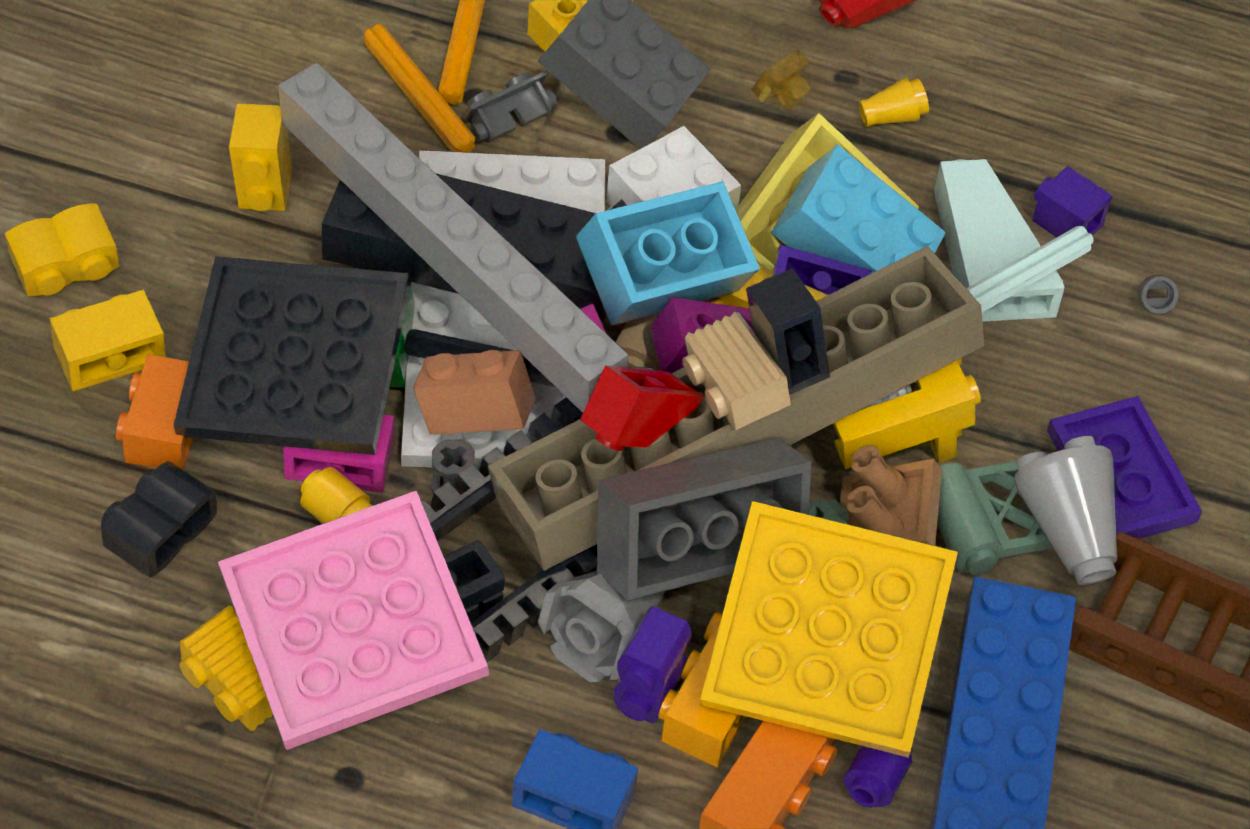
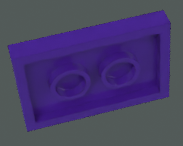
[1047,396,1202,538]

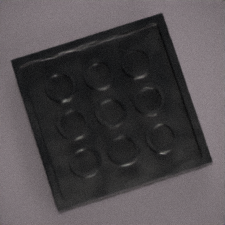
[173,256,411,455]

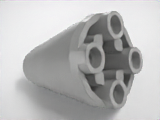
[1014,436,1117,585]

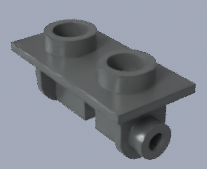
[461,70,557,143]

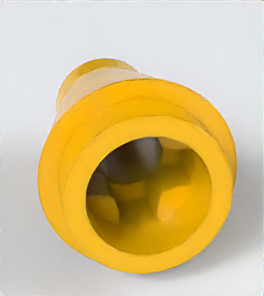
[858,77,929,127]

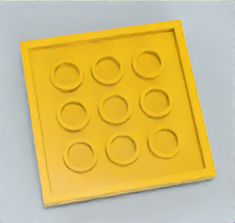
[700,501,958,758]

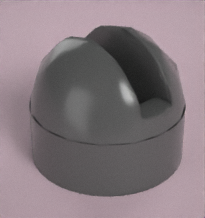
[1138,275,1179,314]

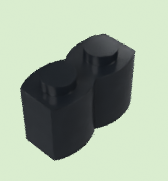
[101,461,217,577]

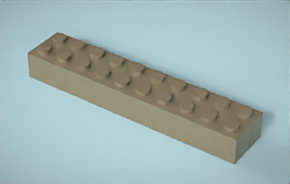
[488,246,985,571]

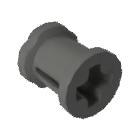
[431,439,475,492]

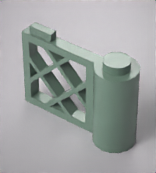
[937,461,1053,575]

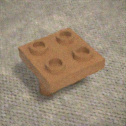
[840,445,942,546]

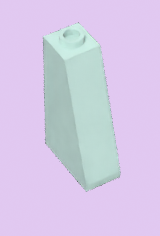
[934,159,1064,321]

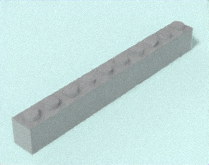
[278,62,628,412]

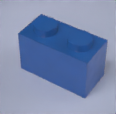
[512,729,638,829]

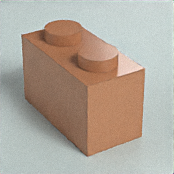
[413,350,536,435]

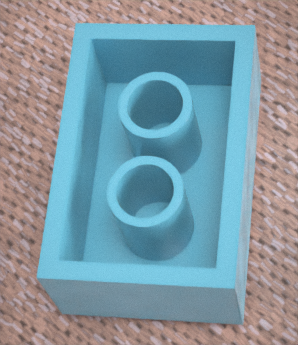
[771,144,946,273]
[576,181,760,326]

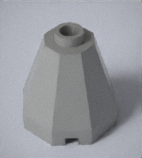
[538,571,665,682]

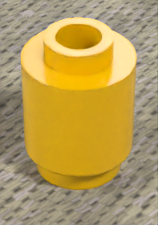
[300,467,373,524]

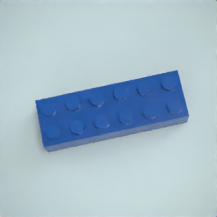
[930,576,1076,829]

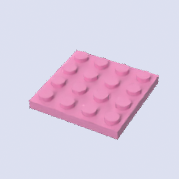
[218,491,489,750]

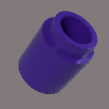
[844,746,912,808]

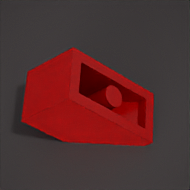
[580,365,704,451]

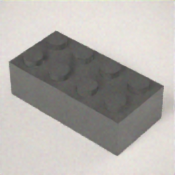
[597,438,811,600]

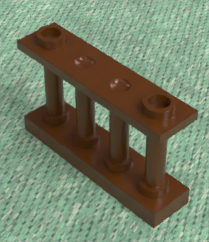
[1069,531,1250,732]

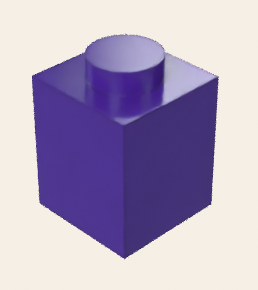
[1032,166,1112,238]

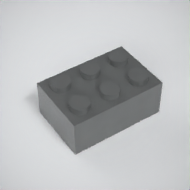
[537,0,711,149]

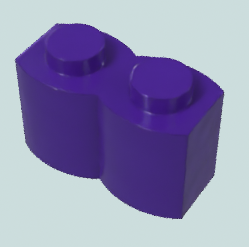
[613,606,692,723]

